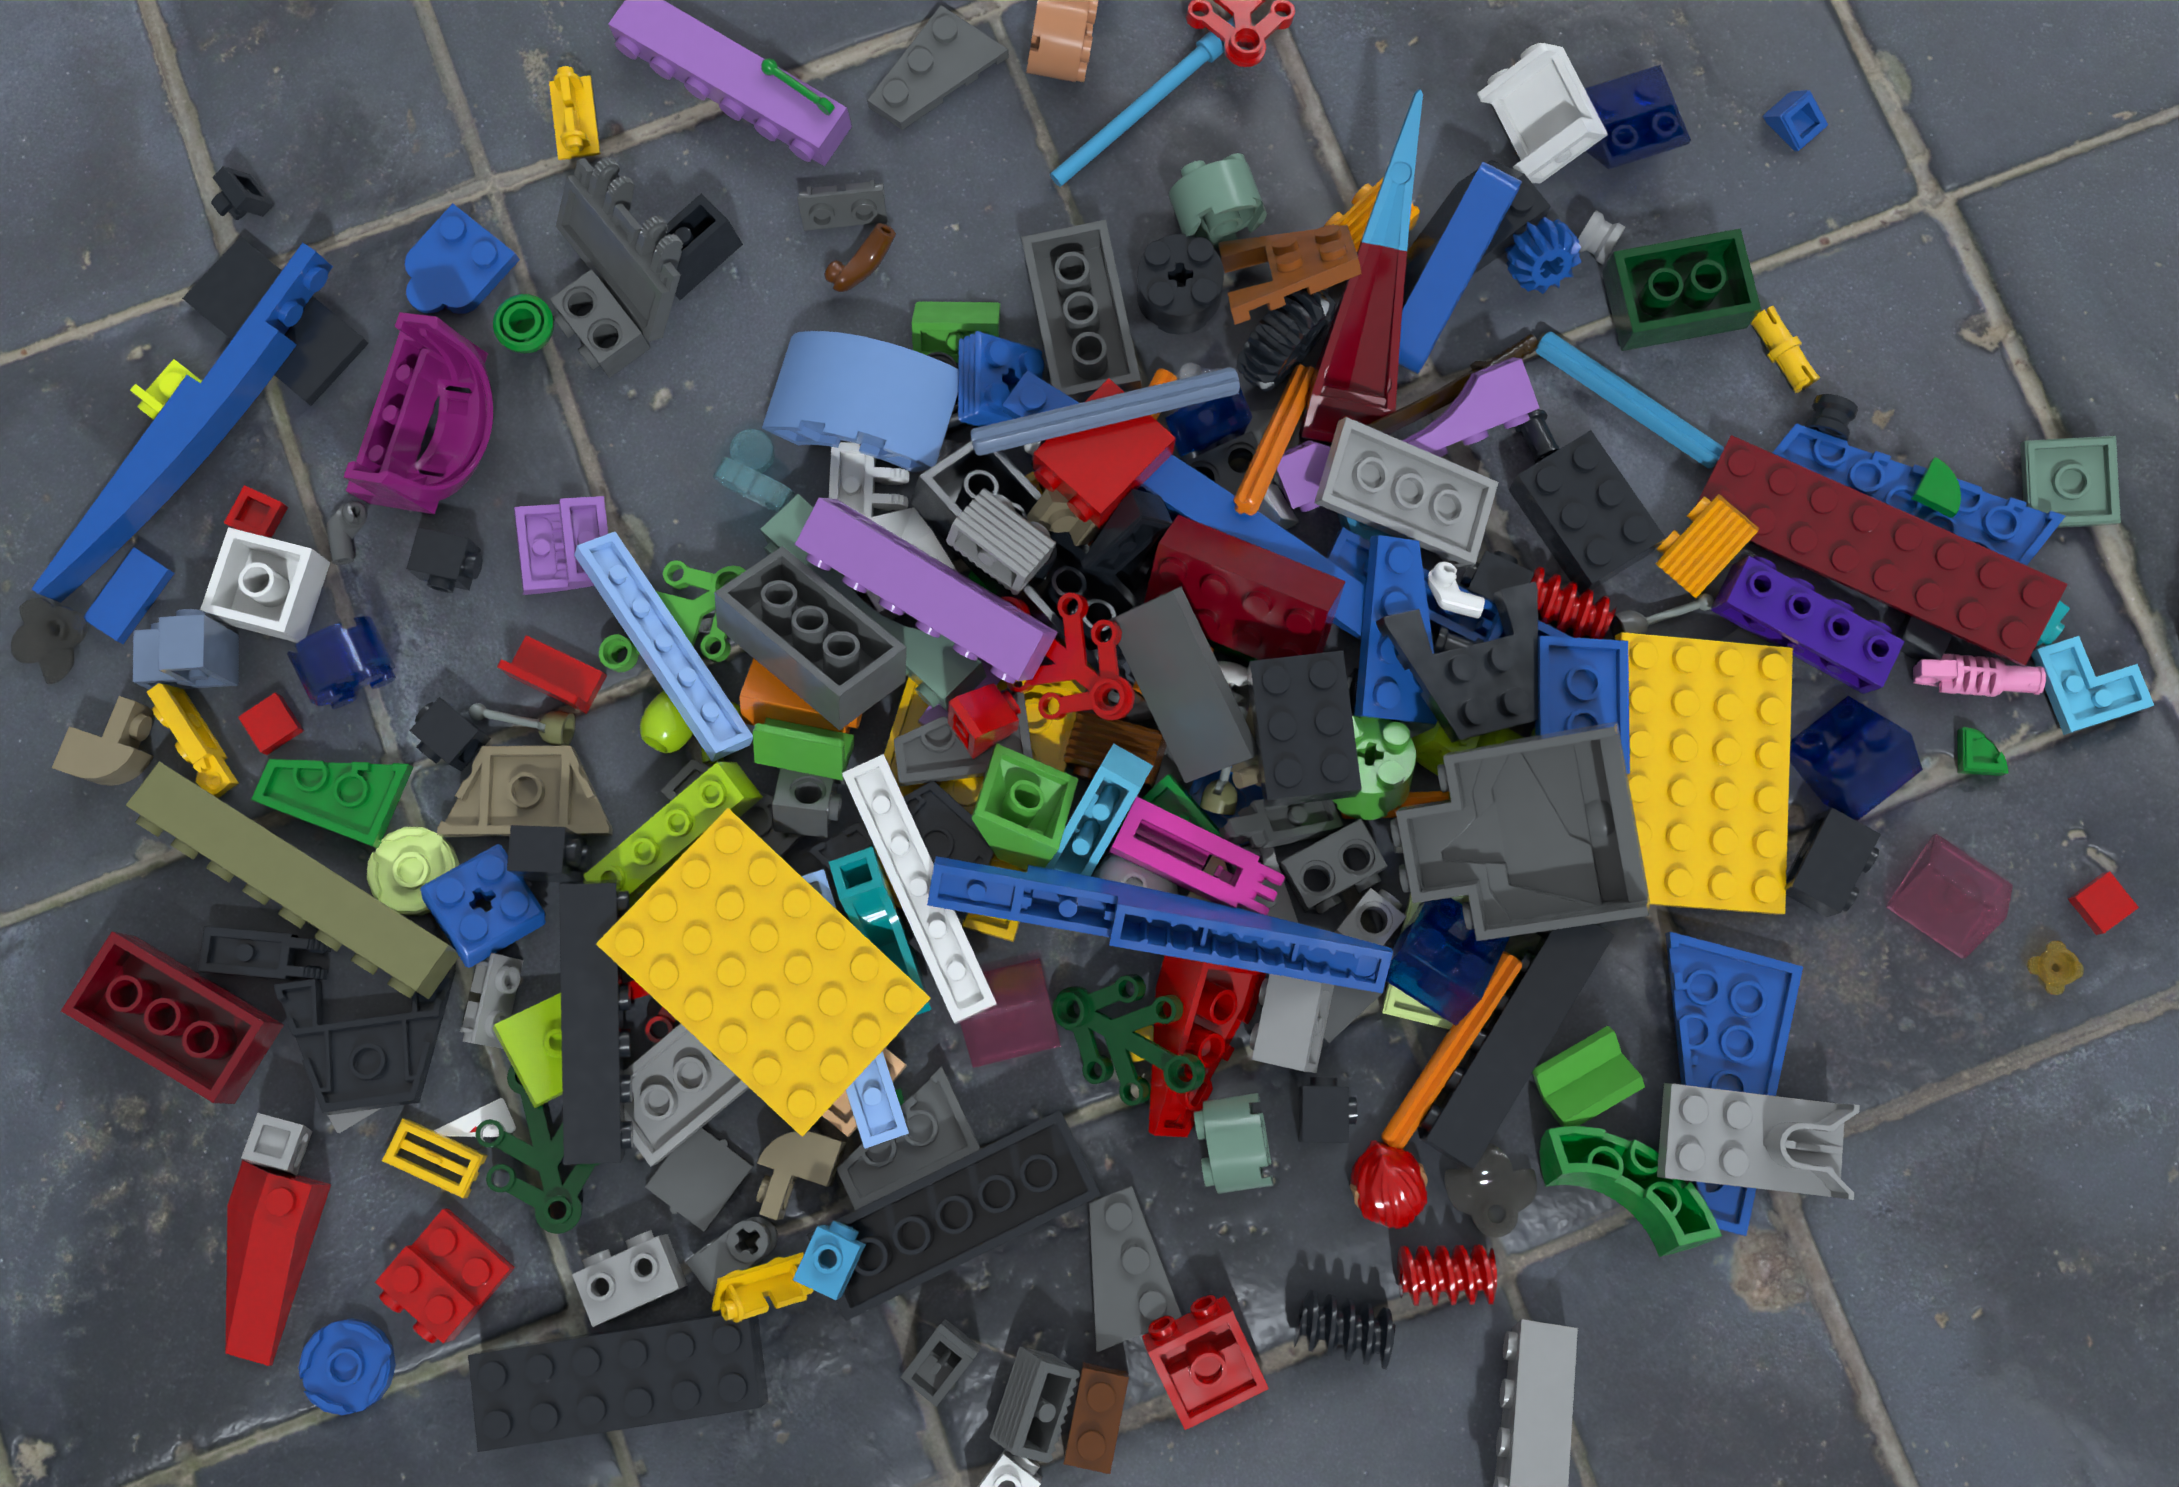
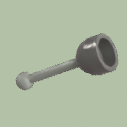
[1610,593,1714,640]

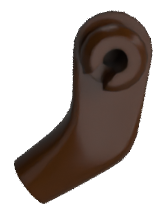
[824,223,896,292]

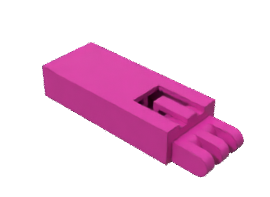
[1109,796,1285,915]

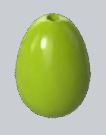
[640,690,693,753]

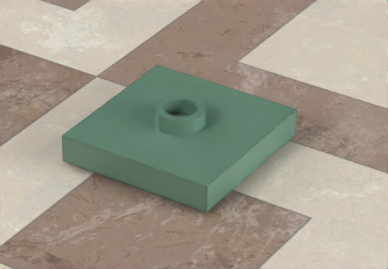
[2020,436,2121,528]

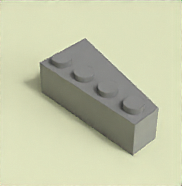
[1493,1319,1578,1487]

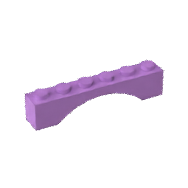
[1275,357,1539,512]

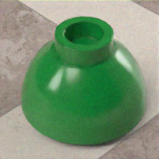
[493,294,554,354]

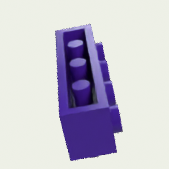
[1710,556,1905,694]

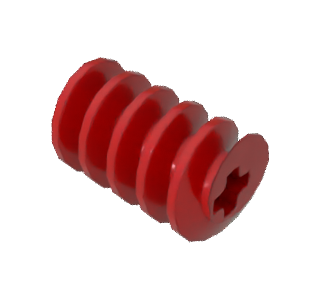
[1530,566,1617,639]
[1397,1244,1497,1306]

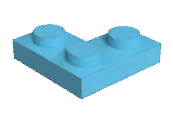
[2031,636,2154,735]

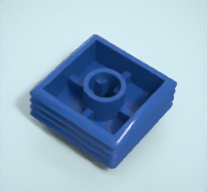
[958,331,1044,427]
[420,844,546,968]

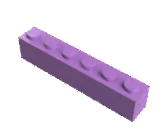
[608,0,852,167]
[795,497,1058,684]

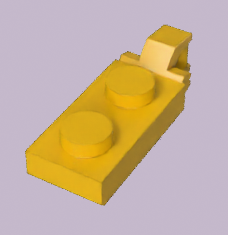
[147,683,239,798]

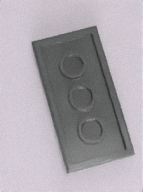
[1109,587,1257,783]

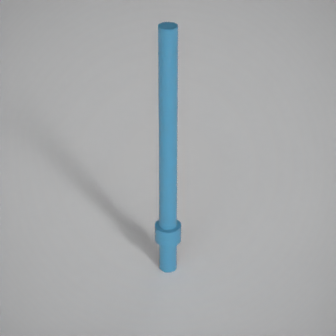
[1050,17,1234,187]

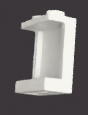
[1477,43,1608,184]

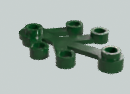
[1052,974,1205,1106]
[475,1065,601,1234]

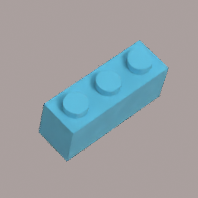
[1045,743,1153,876]

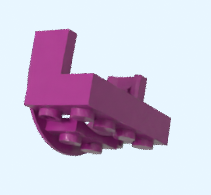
[344,312,493,514]

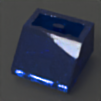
[1585,65,1691,169]
[1790,696,1923,821]
[1386,898,1510,1026]

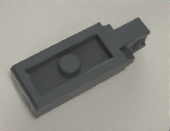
[1219,799,1344,849]

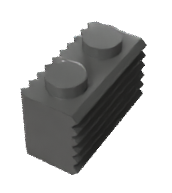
[989,1346,1080,1463]

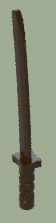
[1366,334,1539,435]

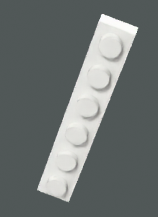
[842,754,997,1024]

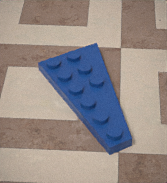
[1772,424,2066,566]
[1665,932,1803,1236]

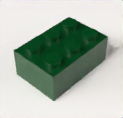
[1602,228,1761,351]

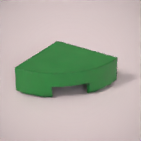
[1911,457,1961,518]
[1957,727,2008,776]

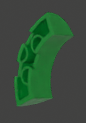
[1539,1126,1722,1257]

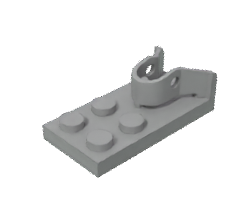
[1314,417,1499,569]
[624,1024,749,1167]
[1657,1083,1860,1200]

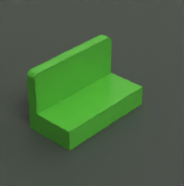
[912,302,1001,363]
[753,718,854,781]
[1532,1026,1645,1127]

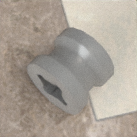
[1578,210,1626,265]

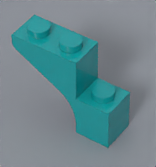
[829,847,932,1016]

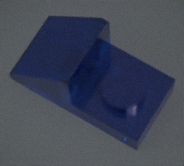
[1165,387,1252,457]

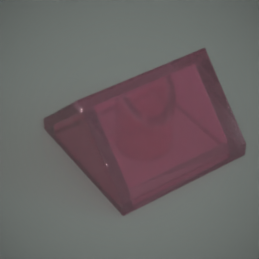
[1886,834,2013,959]
[960,958,1061,1068]

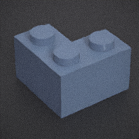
[133,609,239,690]

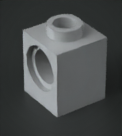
[1334,888,1406,946]
[241,1113,313,1176]

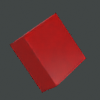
[224,485,288,538]
[238,692,304,755]
[2068,871,2139,935]

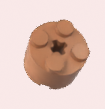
[1026,0,1098,82]

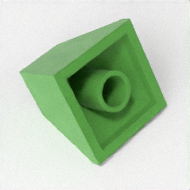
[971,743,1078,871]

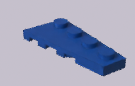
[1354,535,1437,725]

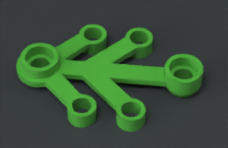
[599,560,746,672]

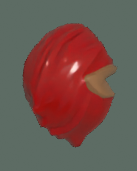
[1349,1140,1428,1229]

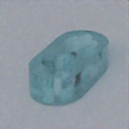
[713,457,795,513]

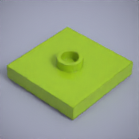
[493,993,563,1108]

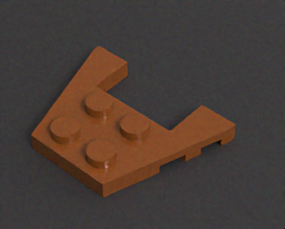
[1218,224,1362,325]

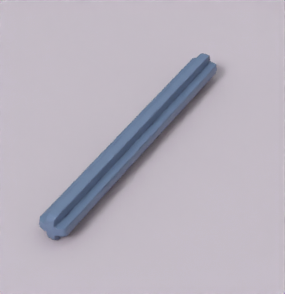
[971,367,1240,455]

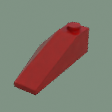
[1149,955,1266,1138]
[225,1160,331,1366]

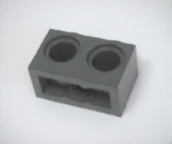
[550,269,650,378]
[772,763,849,838]
[1279,819,1388,915]

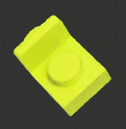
[130,359,202,420]

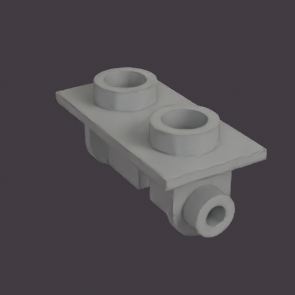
[460,953,524,1049]

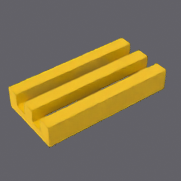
[382,1119,488,1198]

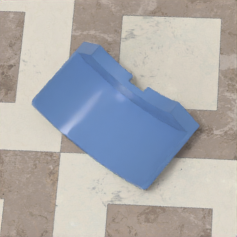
[762,331,959,472]

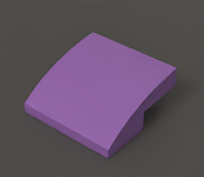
[514,496,608,595]

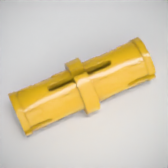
[1750,306,1820,393]

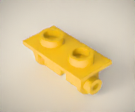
[549,66,600,160]
[711,1252,813,1323]

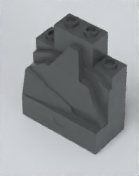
[1391,721,1650,941]

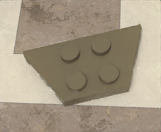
[437,746,613,837]

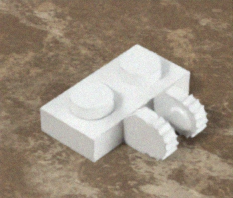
[829,442,910,519]

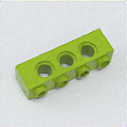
[583,762,763,908]

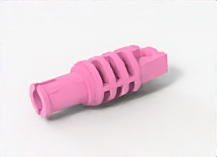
[1913,654,2046,697]

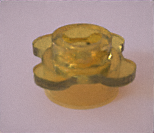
[2027,941,2084,995]

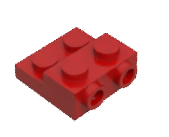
[375,1208,515,1344]
[1141,1295,1269,1430]

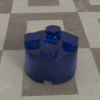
[287,616,396,709]

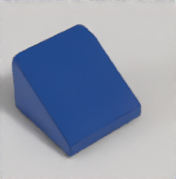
[1762,90,1828,151]

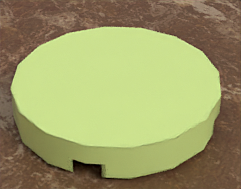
[367,827,459,915]

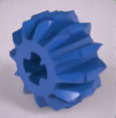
[1505,217,1581,294]

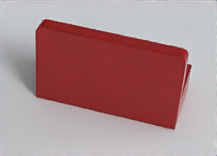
[497,635,607,714]

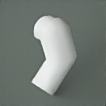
[1428,562,1485,619]

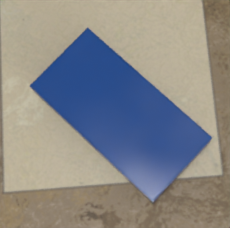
[82,547,175,645]

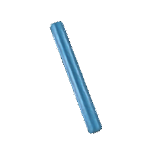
[1535,332,1724,468]

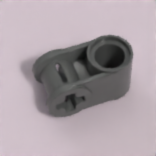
[686,1216,778,1299]

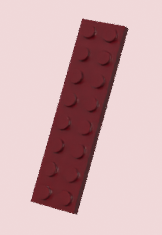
[1696,435,2068,666]

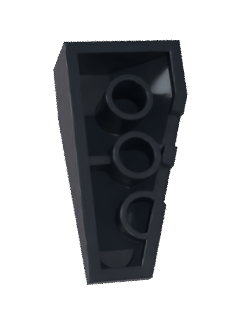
[1402,160,1551,310]

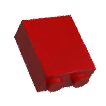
[1033,378,1176,528]

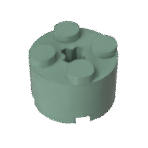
[1169,153,1267,248]
[1194,1093,1273,1194]

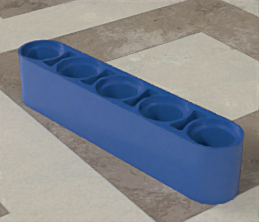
[1399,162,1522,374]

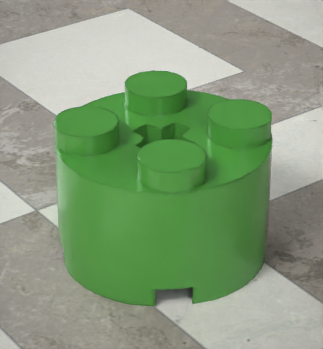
[1333,716,1416,820]

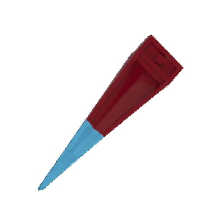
[1299,89,1423,443]

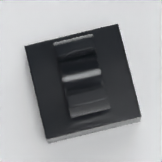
[211,166,274,220]

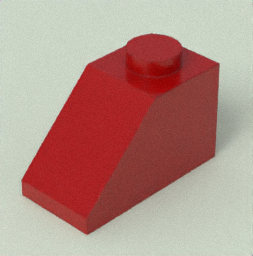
[948,683,1021,759]

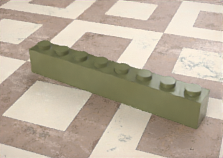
[126,761,459,999]

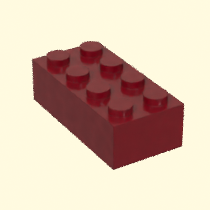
[1144,514,1346,660]
[61,931,284,1104]

